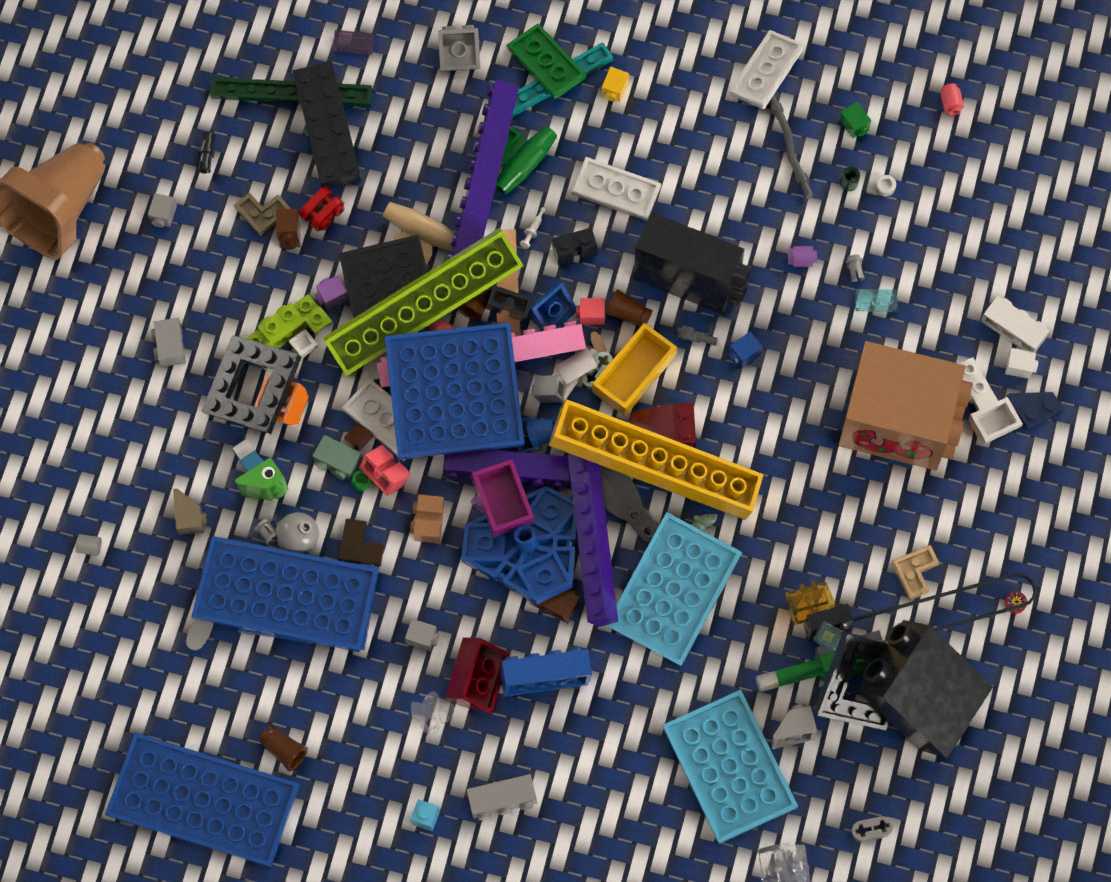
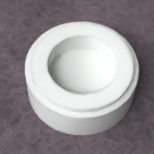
[875,175,896,196]

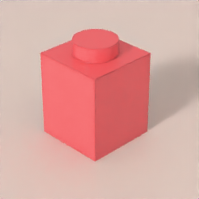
[576,298,605,325]

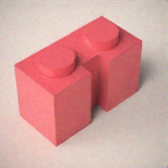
[359,445,411,496]

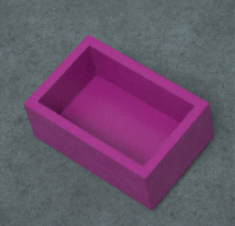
[472,459,534,538]

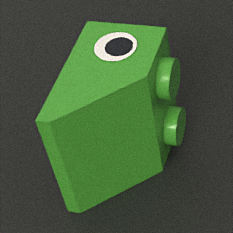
[235,457,289,501]

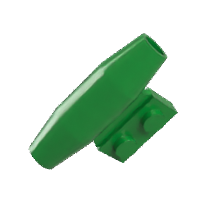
[495,126,557,195]

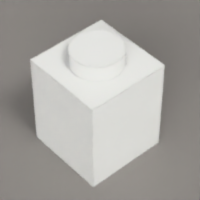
[1005,348,1038,379]

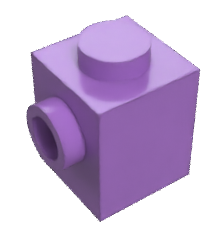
[315,275,349,310]

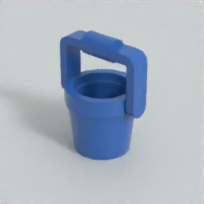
[517,416,556,453]

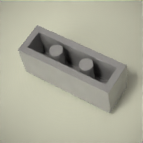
[467,774,537,820]

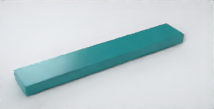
[512,42,614,117]

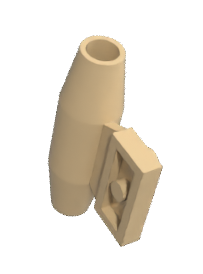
[383,202,456,266]

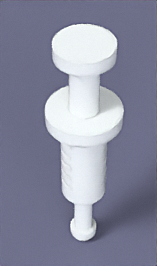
[520,207,545,249]

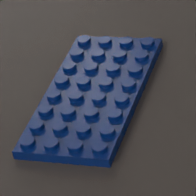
[191,536,379,652]
[105,732,300,868]

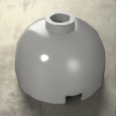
[275,512,319,554]

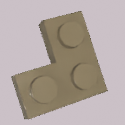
[234,193,291,236]

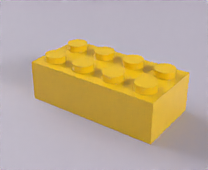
[592,323,677,417]

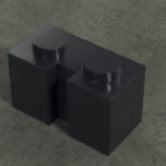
[552,227,597,266]
[485,285,533,322]

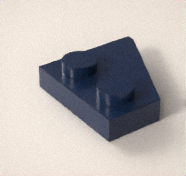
[1006,392,1064,431]

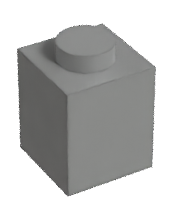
[148,193,177,228]
[532,375,566,403]
[405,619,440,652]

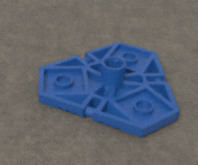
[461,486,577,604]

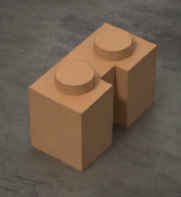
[410,495,445,543]

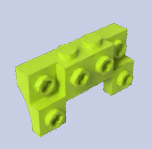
[245,294,333,372]

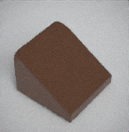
[344,423,374,451]

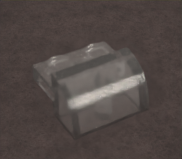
[758,843,810,882]

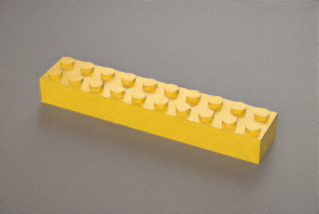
[549,399,764,520]

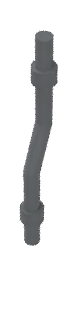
[769,94,813,198]

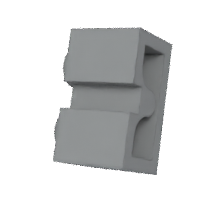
[151,318,186,367]

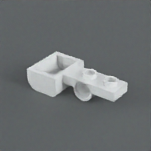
[959,357,1023,444]

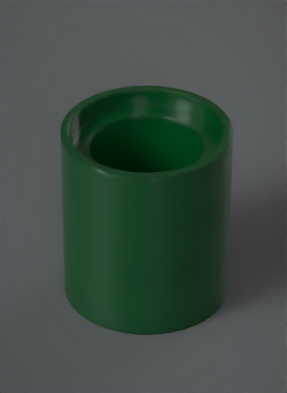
[840,166,860,191]

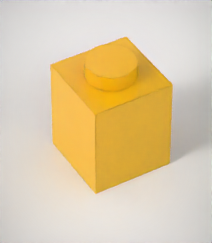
[602,67,629,102]

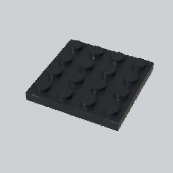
[338,234,428,318]

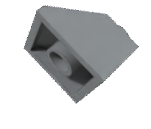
[770,704,817,750]

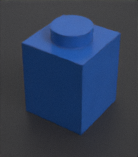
[729,332,763,368]

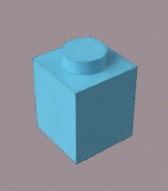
[410,799,440,832]

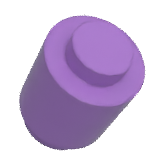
[788,246,817,267]

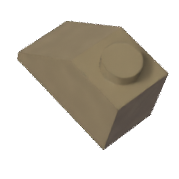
[173,489,207,535]

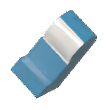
[232,439,263,472]

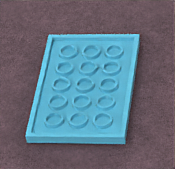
[606,512,742,666]
[662,690,798,844]

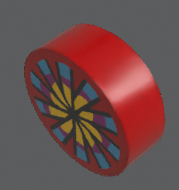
[1005,591,1027,614]

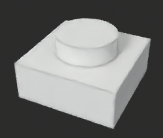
[289,329,318,359]

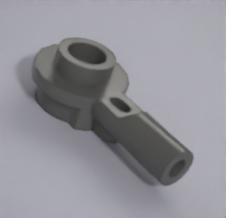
[677,325,718,346]

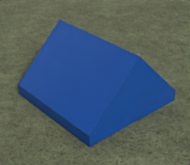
[527,281,576,331]

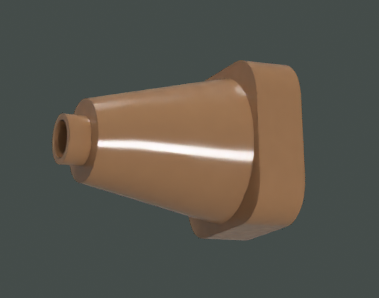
[0,143,105,260]

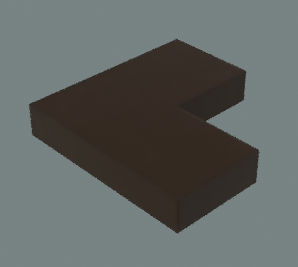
[339,519,385,566]

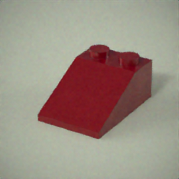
[630,403,696,448]

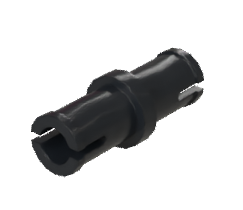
[198,132,215,174]

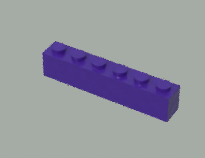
[443,450,570,489]

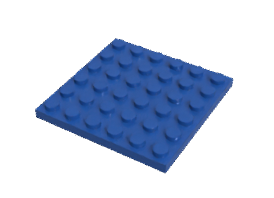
[385,323,524,460]

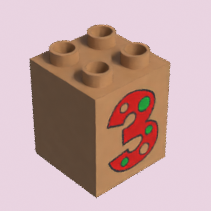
[839,341,973,471]

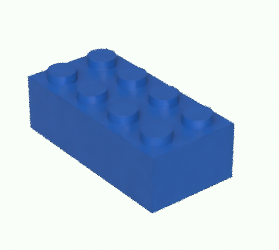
[500,647,592,697]

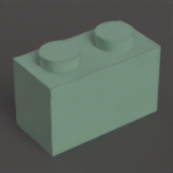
[312,435,363,481]

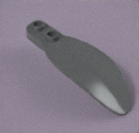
[600,465,659,542]

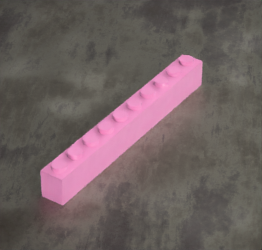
[376,321,586,388]

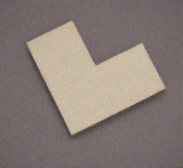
[891,545,940,600]

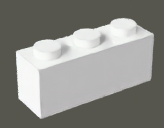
[981,296,1049,352]

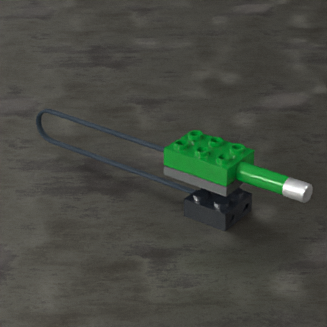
[756,573,1037,692]

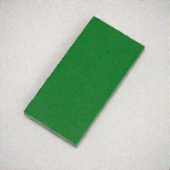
[506,24,587,100]

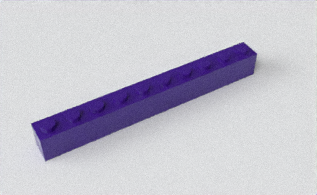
[446,79,519,261]
[568,453,618,627]

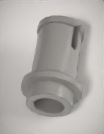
[846,254,865,282]

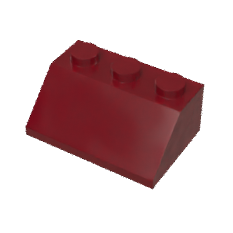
[445,637,510,714]

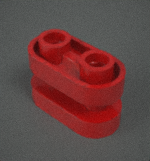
[299,186,345,232]

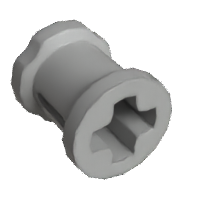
[254,518,278,546]

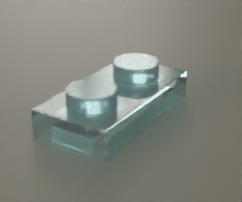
[855,289,898,312]

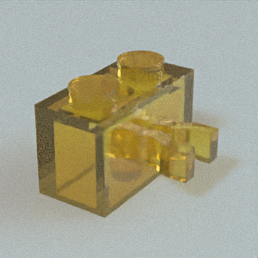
[785,581,835,625]

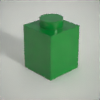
[839,102,871,139]

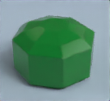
[351,470,372,492]

